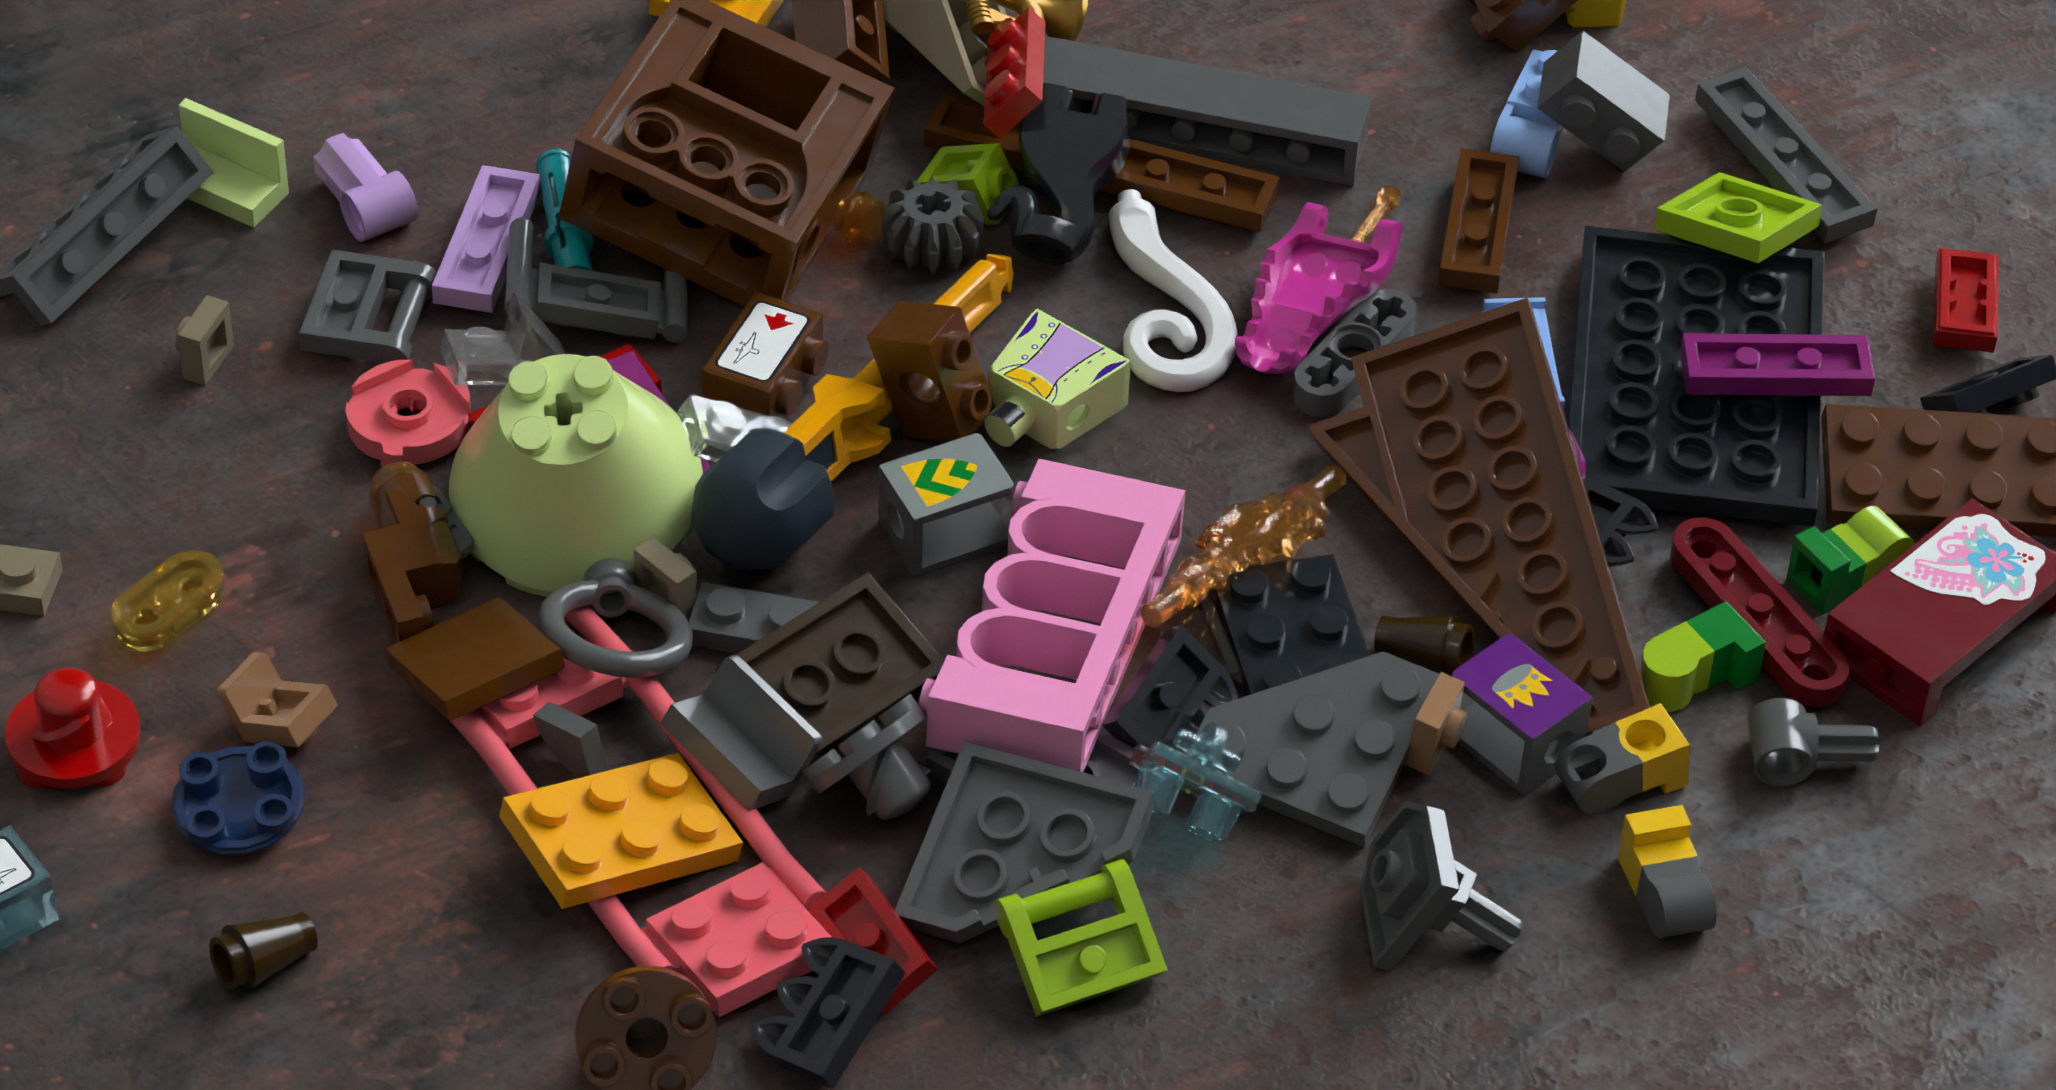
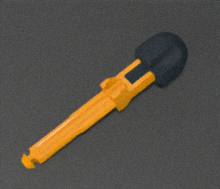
[691,254,1013,570]

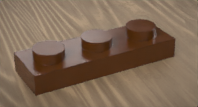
[1438,148,1519,294]

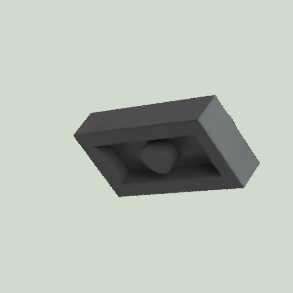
[689,582,819,654]

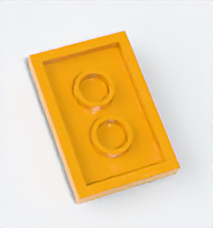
[499,753,743,909]

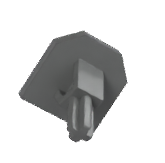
[1360,801,1523,971]

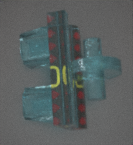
[1129,722,1262,842]

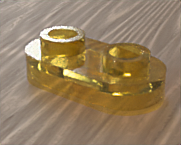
[111,550,226,652]

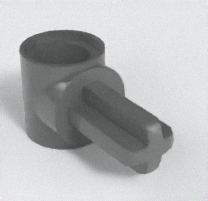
[1747,698,1879,786]

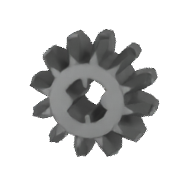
[881,175,984,275]

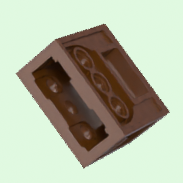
[558,0,895,307]

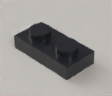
[1920,355,2056,414]

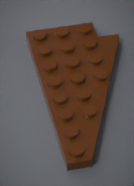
[1309,297,1651,736]

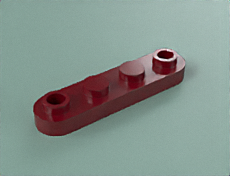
[1670,517,1850,707]

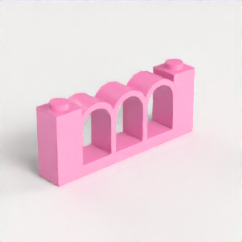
[919,459,1186,772]

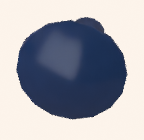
[171,741,305,855]

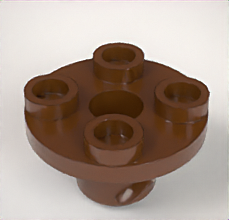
[575,966,717,1090]

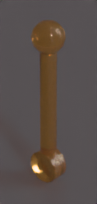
[1351,185,1401,242]

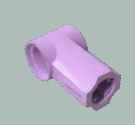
[313,133,418,242]

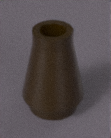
[1374,615,1475,676]
[209,912,318,991]

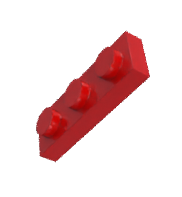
[983,7,1046,139]

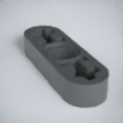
[1293,289,1417,417]

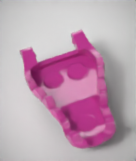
[1235,202,1403,375]

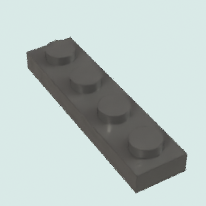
[1695,67,1878,244]

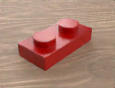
[807,867,938,1014]

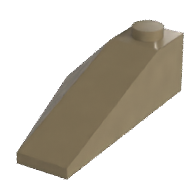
[883,0,1007,106]

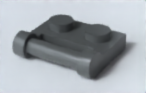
[299,250,437,365]

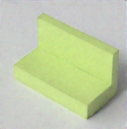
[179,98,289,228]

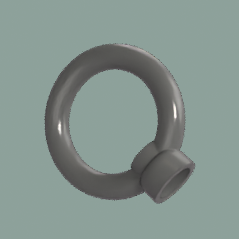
[538,558,693,678]

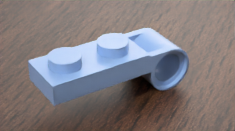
[1490,50,1563,179]

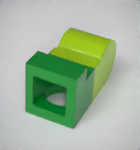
[1786,506,1914,615]
[1641,601,1766,712]

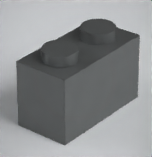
[1537,31,1670,172]

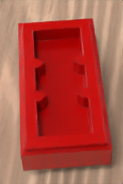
[1933,248,1999,353]

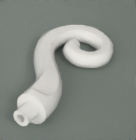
[1108,189,1238,392]

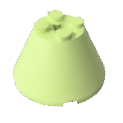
[449,354,703,597]

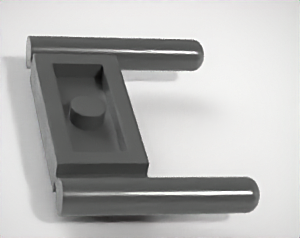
[505,217,688,343]

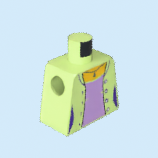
[985,309,1131,449]

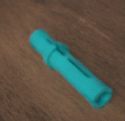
[536,149,594,271]

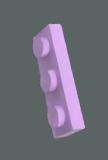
[432,165,541,313]

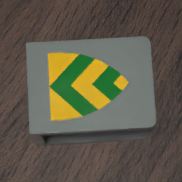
[878,433,1014,578]

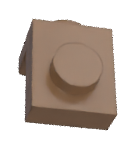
[217,652,338,747]
[1405,672,1469,776]

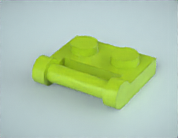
[994,859,1168,1017]

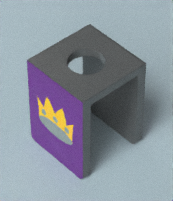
[1452,634,1593,797]

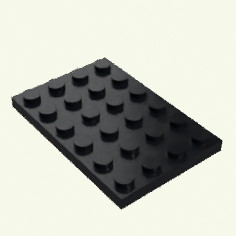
[1568,226,1825,526]

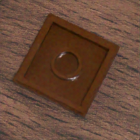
[385,597,565,721]

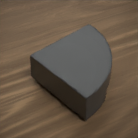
[533,702,607,778]

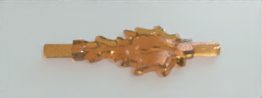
[1141,464,1347,628]

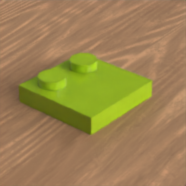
[1655,172,1822,263]

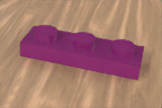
[1680,333,1875,396]

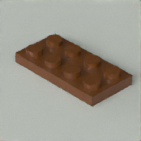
[1821,404,2056,537]

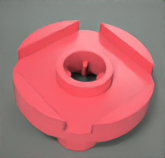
[345,360,471,473]

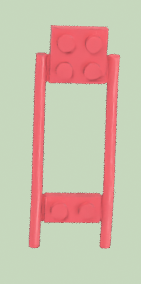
[450,606,832,1017]

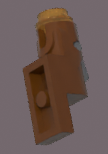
[362,461,474,644]

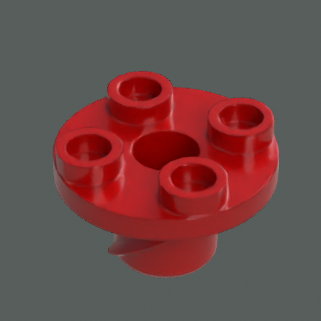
[5,668,141,789]

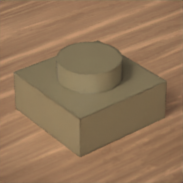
[175,295,234,386]
[634,537,697,621]
[0,544,63,616]

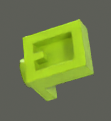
[916,143,1020,225]

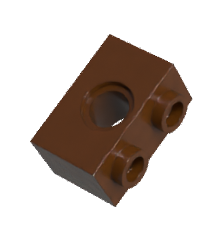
[867,300,996,442]

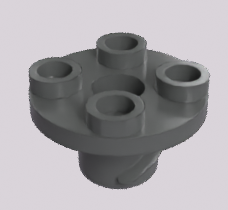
[802,694,932,821]

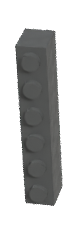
[1043,36,1372,186]

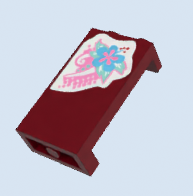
[1824,498,2056,727]

